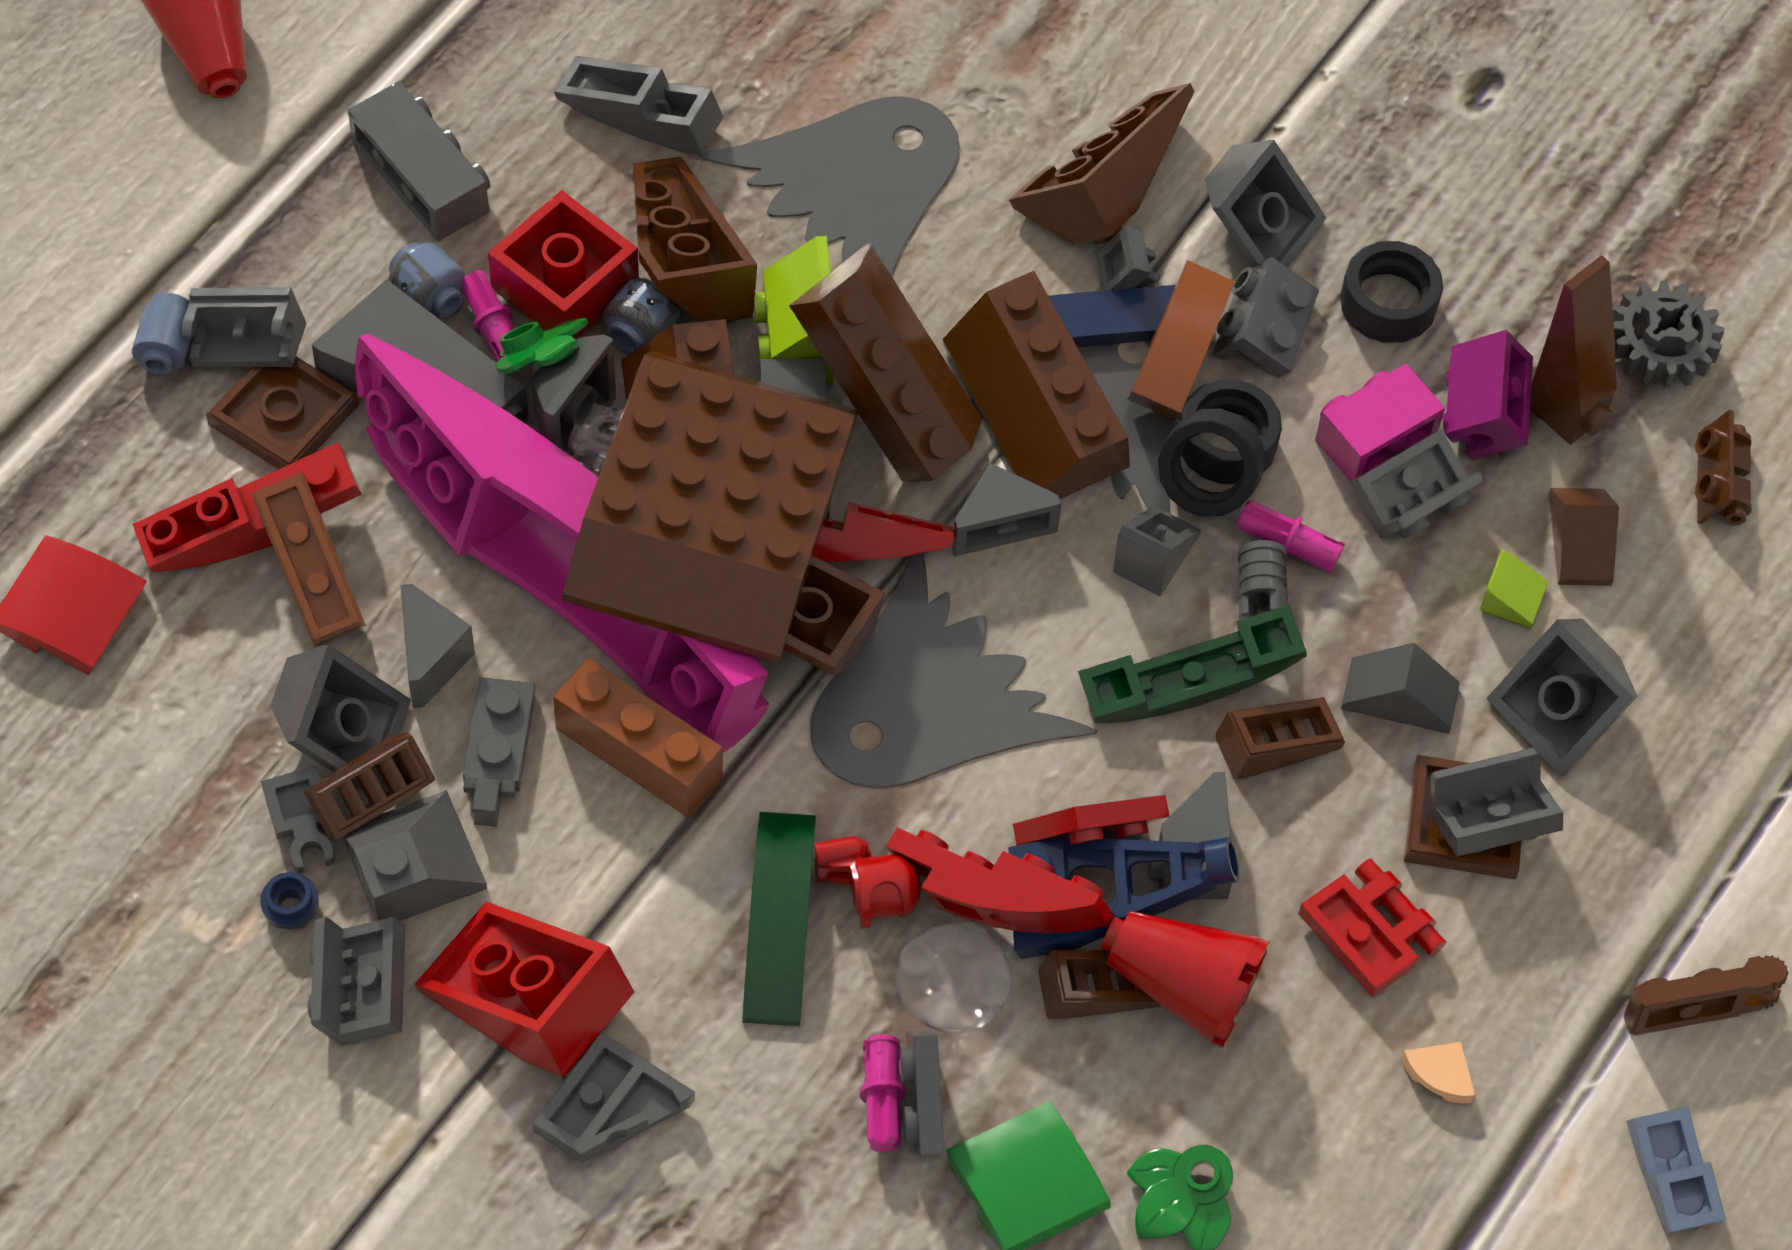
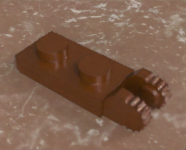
[1623,955,1789,1036]

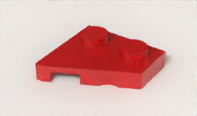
[1013,795,1169,846]

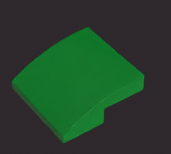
[946,1101,1111,1250]

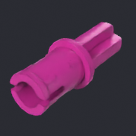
[461,270,515,363]
[1237,500,1345,575]
[860,1034,906,1152]

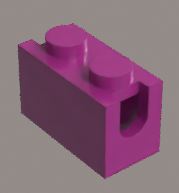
[1443,330,1533,460]

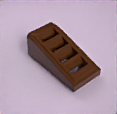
[1216,697,1345,778]
[304,732,435,841]
[1038,949,1163,1019]

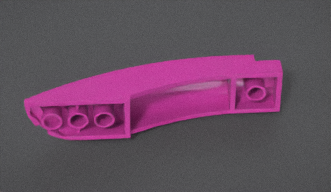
[355,334,770,753]

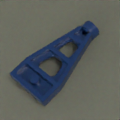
[1008,837,1240,959]

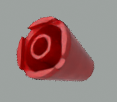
[141,0,247,98]
[1101,911,1270,1049]

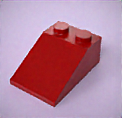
[415,901,634,1077]

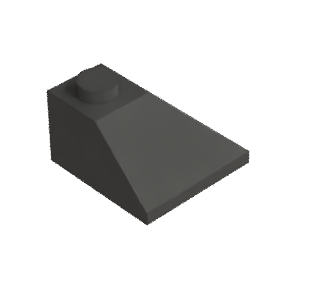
[1205,140,1327,267]
[529,334,616,457]
[1486,618,1638,776]
[270,644,411,791]
[342,790,487,921]

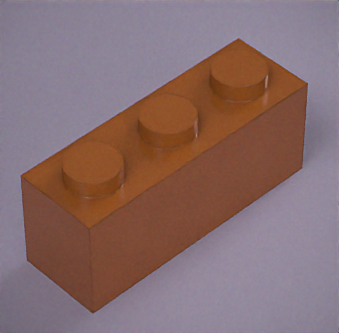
[553,658,723,818]

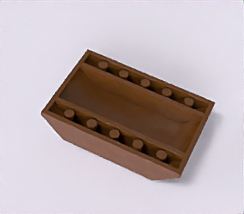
[561,351,859,663]

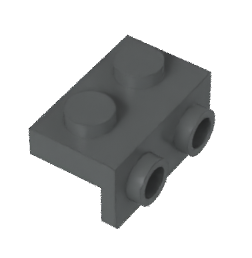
[1213,257,1319,378]
[1349,429,1485,539]
[1431,748,1563,856]
[308,917,405,1046]

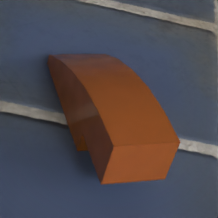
[1127,260,1235,420]

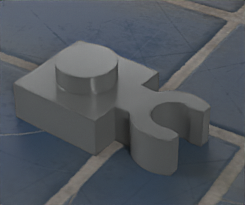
[261,766,334,874]

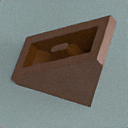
[1549,488,1619,586]

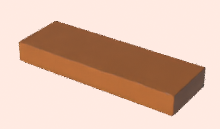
[251,472,367,647]

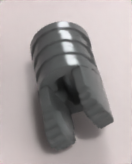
[1238,540,1288,620]

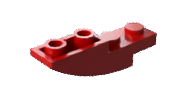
[132,442,362,573]
[886,827,1115,933]

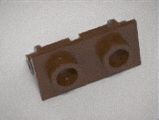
[1695,409,1752,525]

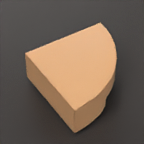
[1402,1042,1475,1104]

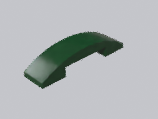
[1078,605,1307,723]
[742,812,816,1027]

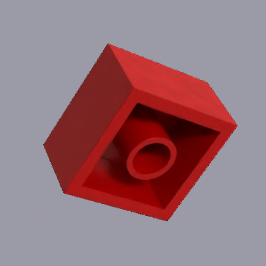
[488,190,639,339]

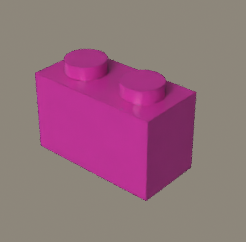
[1315,363,1445,482]

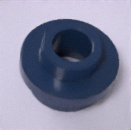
[260,872,319,929]

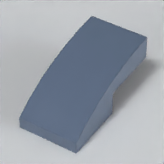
[1626,1106,1726,1233]

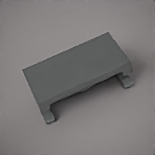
[181,287,307,367]

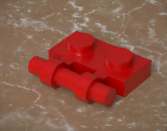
[1298,858,1447,998]

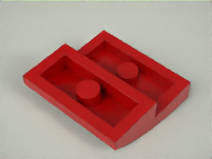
[0,535,147,675]

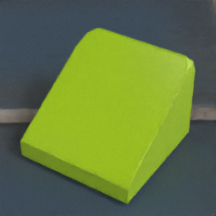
[1480,549,1548,628]

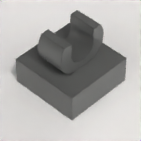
[1095,226,1160,291]

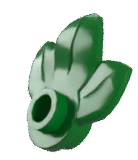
[495,318,588,374]
[1127,1145,1233,1250]

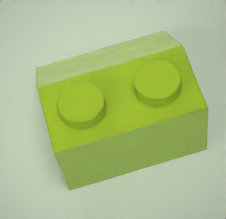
[754,236,835,384]

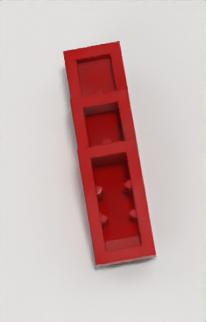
[814,502,954,562]

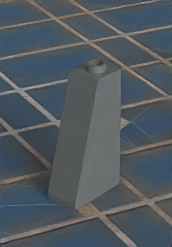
[311,279,528,423]

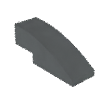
[554,56,723,154]

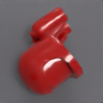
[814,836,921,929]

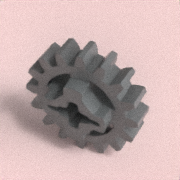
[1613,281,1724,388]

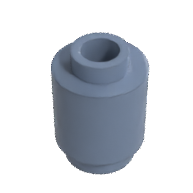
[132,292,192,375]

